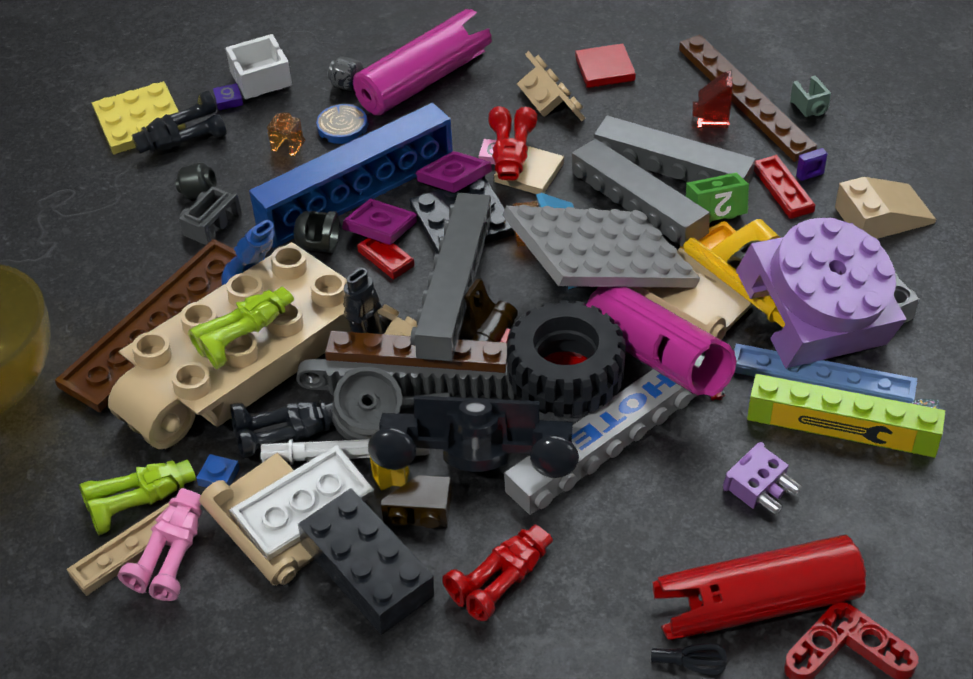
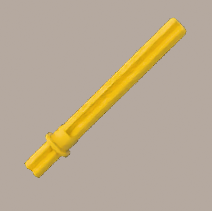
[683,237,785,327]

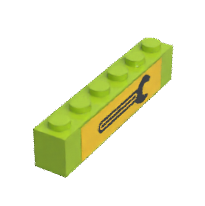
[747,374,945,458]

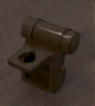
[459,279,518,342]

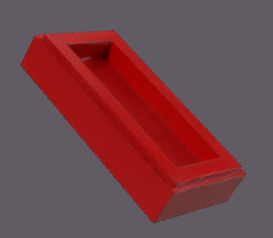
[357,238,415,280]

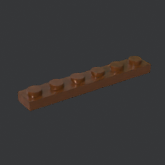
[325,331,507,373]

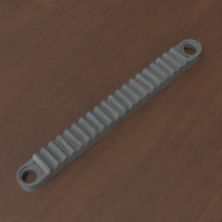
[296,359,516,399]

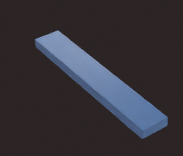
[734,343,917,404]

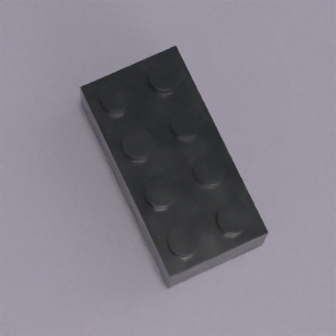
[298,488,434,635]

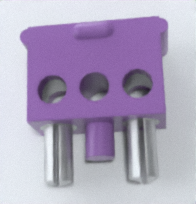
[723,442,801,514]

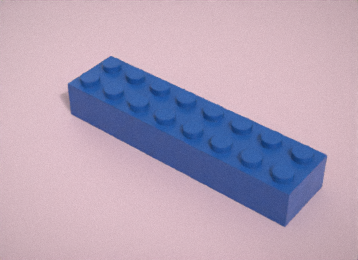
[249,102,453,248]

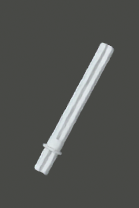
[261,439,430,465]

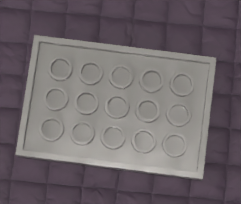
[503,205,700,288]

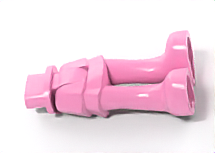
[118,488,202,601]

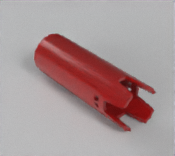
[653,535,866,640]

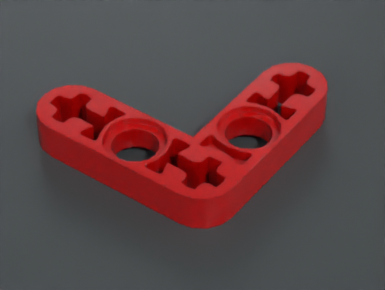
[784,602,918,679]

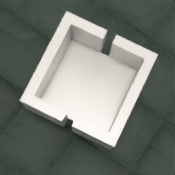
[225,34,292,99]

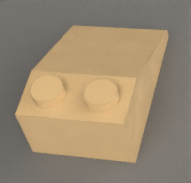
[835,177,936,239]

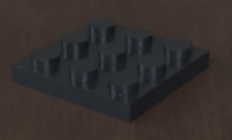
[410,176,516,254]

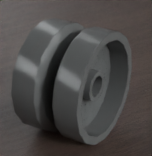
[332,366,402,440]

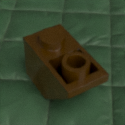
[381,475,452,528]

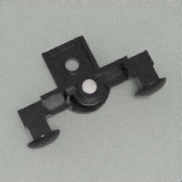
[368,395,579,478]

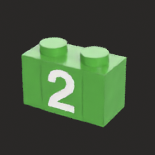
[686,172,749,223]

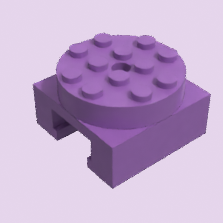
[736,217,907,368]

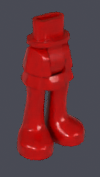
[488,106,538,180]
[442,524,553,621]

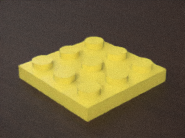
[92,81,186,155]

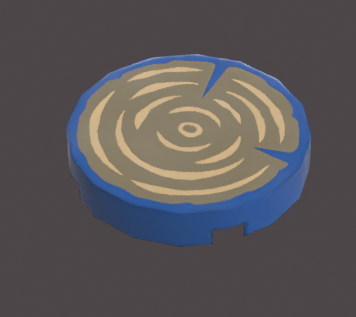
[316,104,368,144]

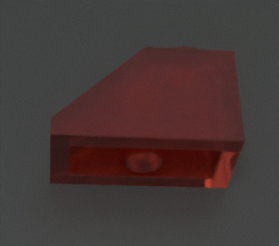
[692,71,733,128]

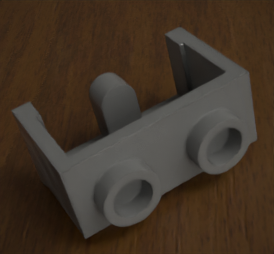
[179,186,242,245]

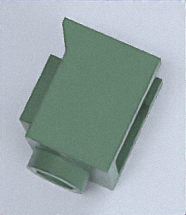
[790,75,831,117]

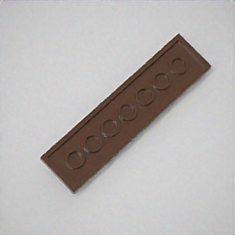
[55,239,236,413]

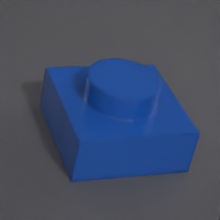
[196,454,240,488]

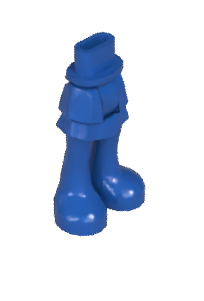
[221,220,275,285]

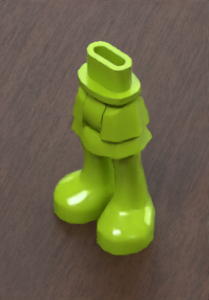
[188,287,294,369]
[79,459,196,535]

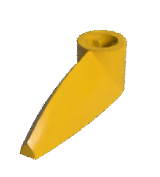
[710,219,781,262]

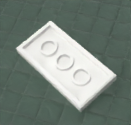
[229,445,374,561]

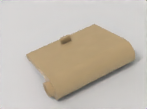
[629,248,753,340]
[199,452,313,585]

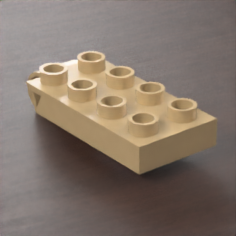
[108,242,351,449]

